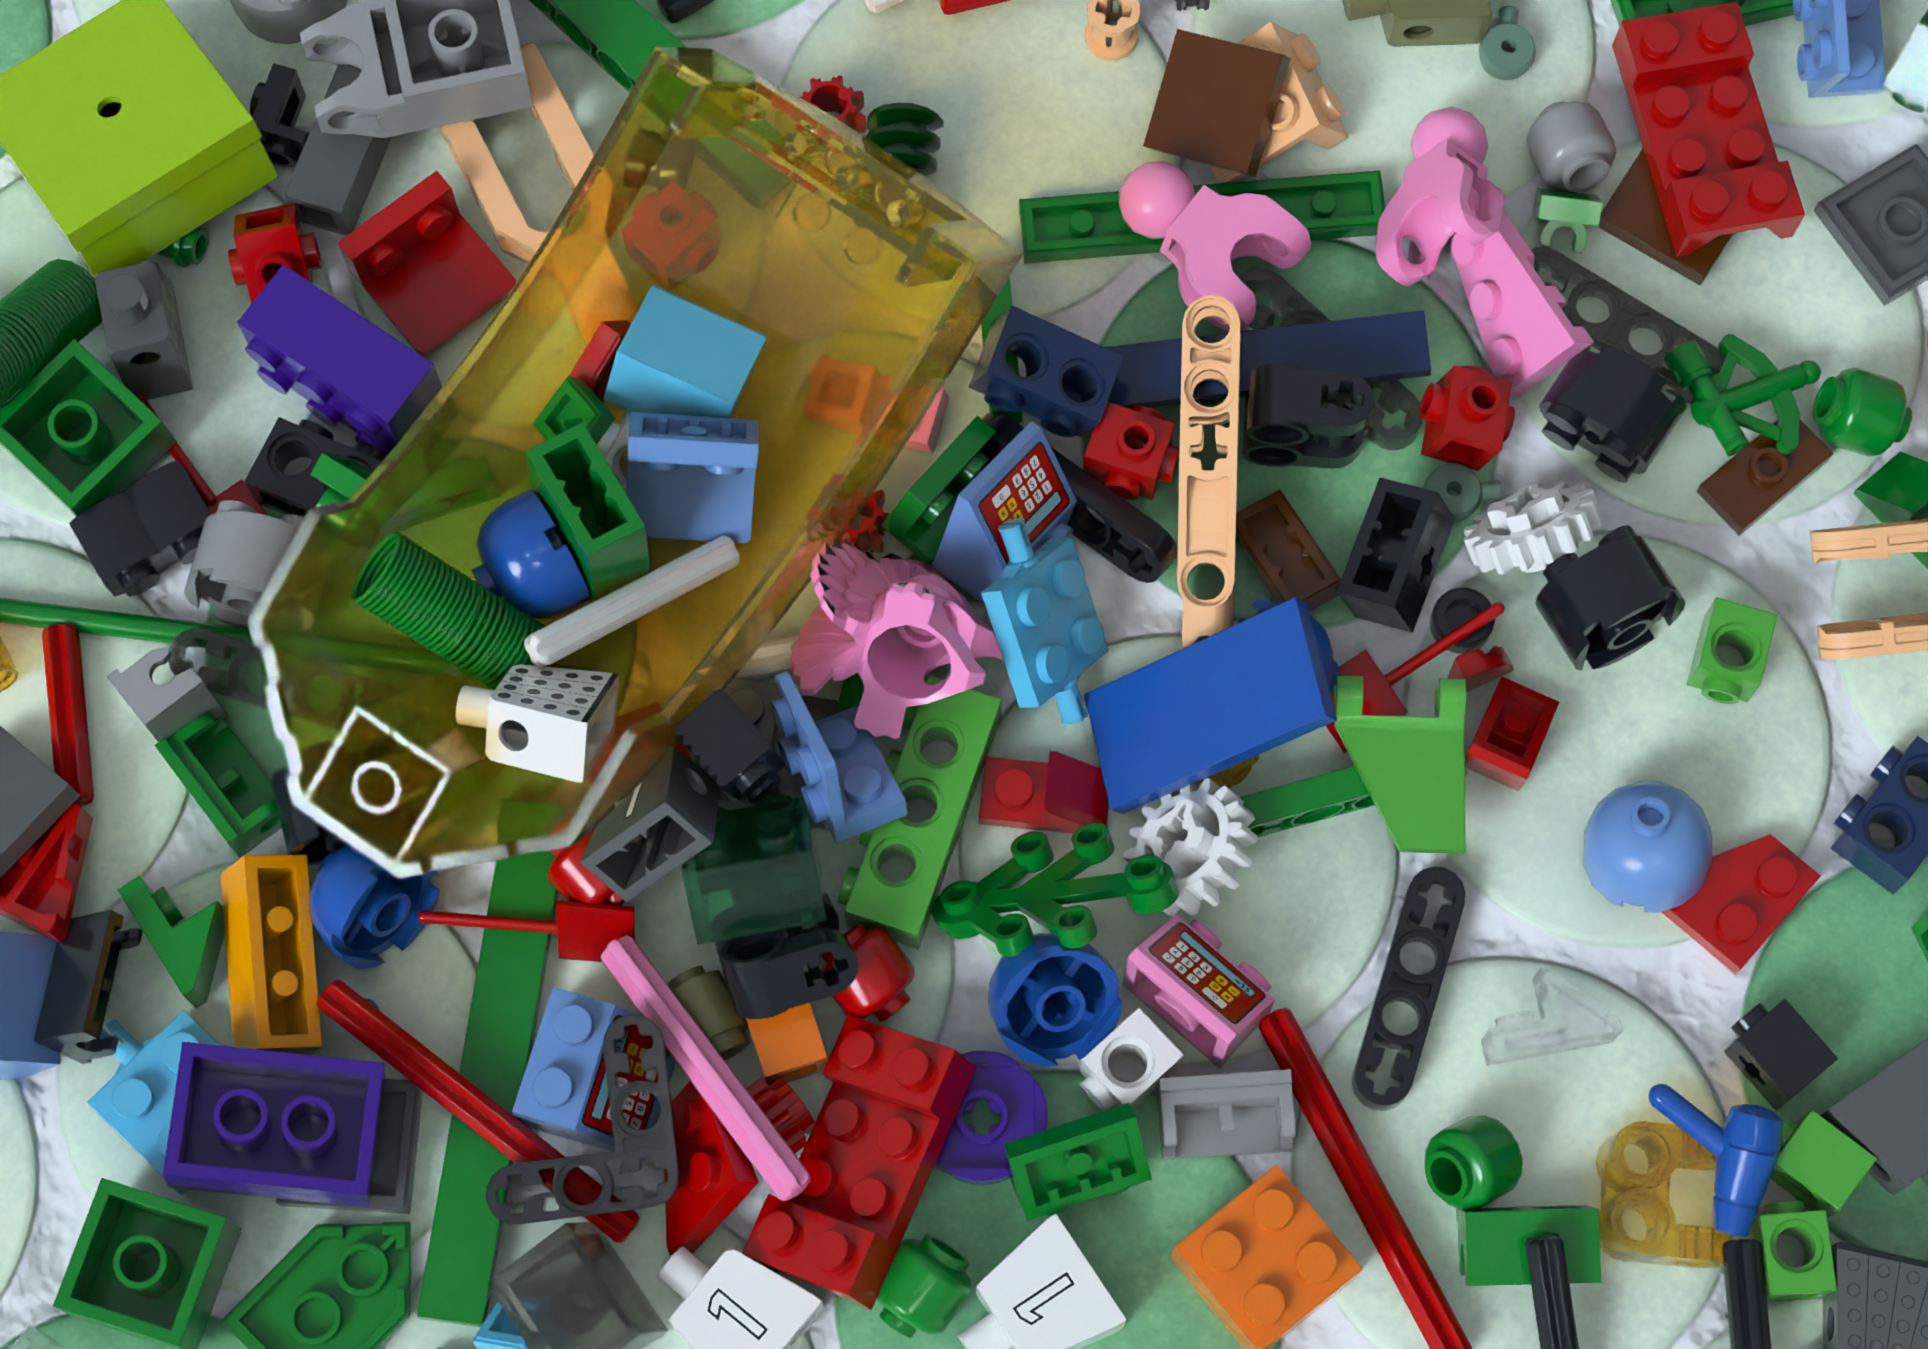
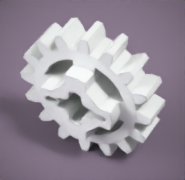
[1463,482,1603,574]
[1123,778,1258,916]

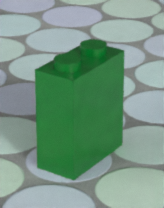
[525,422,650,603]

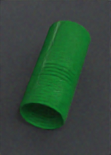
[0,259,102,406]
[352,532,548,690]

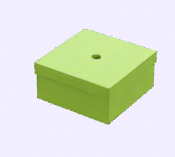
[0,0,279,277]

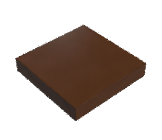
[1143,29,1291,177]
[1599,149,1734,286]

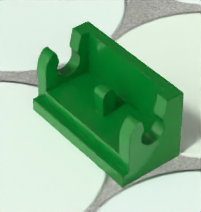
[154,712,282,858]
[1456,1205,1601,1286]

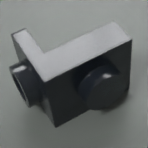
[250,63,309,168]

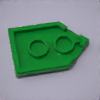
[221,1221,411,1349]

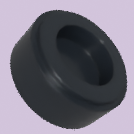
[1430,588,1495,654]

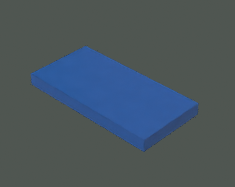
[1084,597,1337,814]

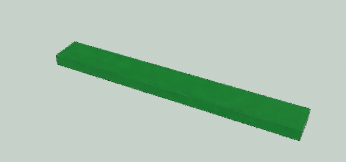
[417,807,571,1327]

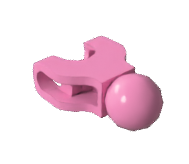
[1375,107,1505,287]
[1119,161,1311,333]

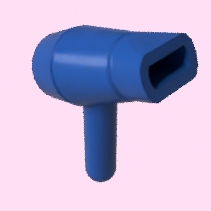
[1648,1084,1783,1237]

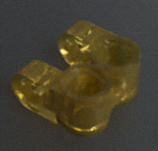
[1596,1121,1729,1268]

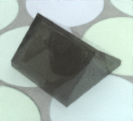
[488,1222,668,1349]

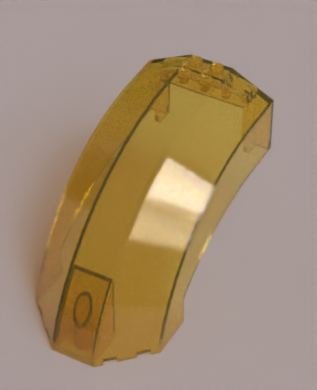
[247,46,1023,879]

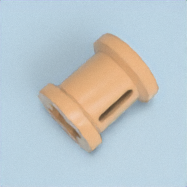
[1085,0,1141,60]

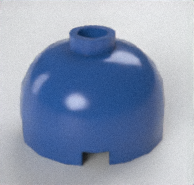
[471,489,590,619]
[309,837,439,969]
[988,932,1122,1067]

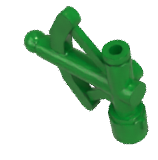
[1664,334,1821,456]

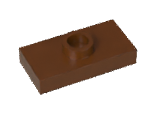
[1696,419,1833,536]
[1236,489,1341,612]

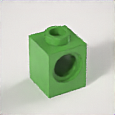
[1686,597,1778,704]
[1770,1110,1877,1218]
[1748,1201,1837,1303]

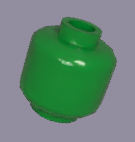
[1813,367,1912,456]
[1424,1115,1523,1210]
[877,1234,971,1338]

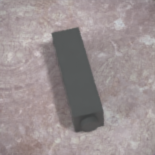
[284,65,392,236]

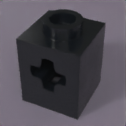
[1724,999,1838,1111]

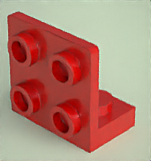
[338,170,518,357]

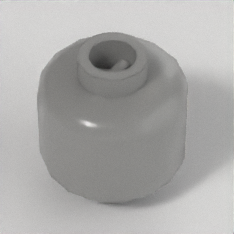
[1526,101,1616,193]

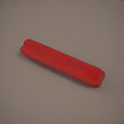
[42,624,94,806]

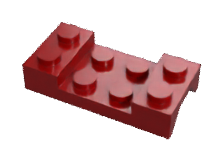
[1612,2,1805,257]
[742,1015,977,1310]

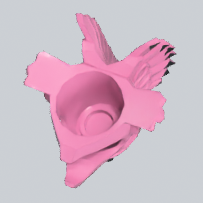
[789,539,1004,739]

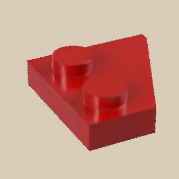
[0,803,93,943]
[1661,834,1821,975]
[664,1081,759,1255]

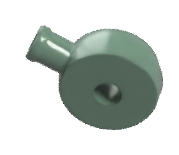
[1479,6,1536,80]
[1424,463,1502,522]

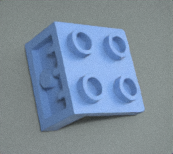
[1793,0,1886,98]
[626,412,759,543]
[770,670,908,843]

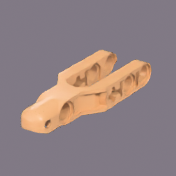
[438,42,638,347]
[1177,295,1241,648]
[1810,518,1928,659]

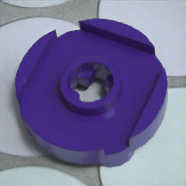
[934,1051,1048,1185]

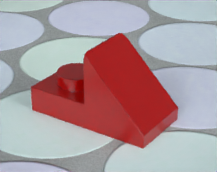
[1465,676,1560,791]
[979,751,1109,834]

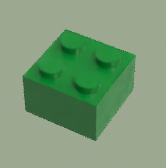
[0,338,177,516]
[53,1178,242,1349]

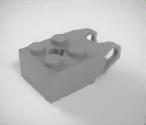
[299,0,533,138]

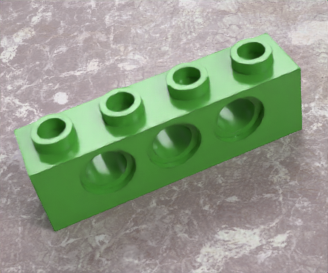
[838,675,1002,950]

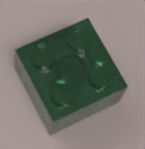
[682,795,827,945]

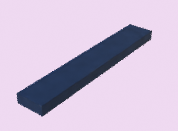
[1062,310,1431,409]

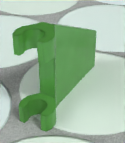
[1333,676,1466,854]

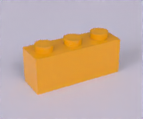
[221,855,322,1055]

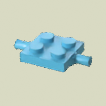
[981,518,1109,725]
[87,1010,221,1196]

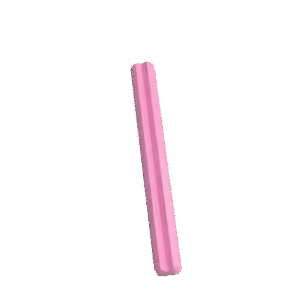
[601,935,811,1201]

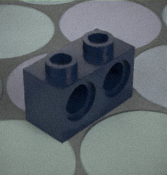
[968,305,1124,437]
[1830,736,1928,894]

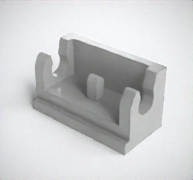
[107,648,227,742]
[1156,1069,1296,1161]

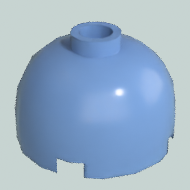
[1583,781,1712,913]

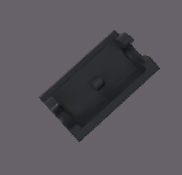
[34,910,143,1064]

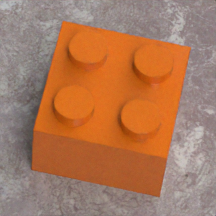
[1170,1164,1363,1349]

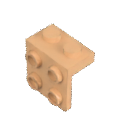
[1210,21,1349,183]

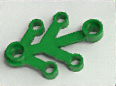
[931,823,1179,957]

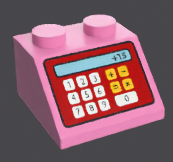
[1122,914,1275,1069]

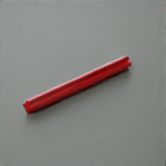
[316,979,640,1243]
[1259,1007,1472,1349]

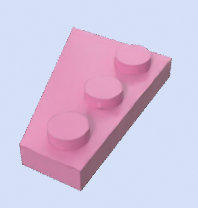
[1448,210,1594,397]

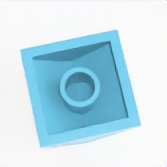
[603,284,768,418]

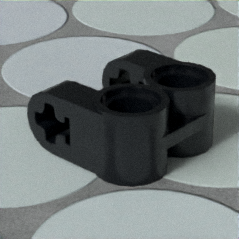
[1242,364,1374,469]
[710,886,858,1019]

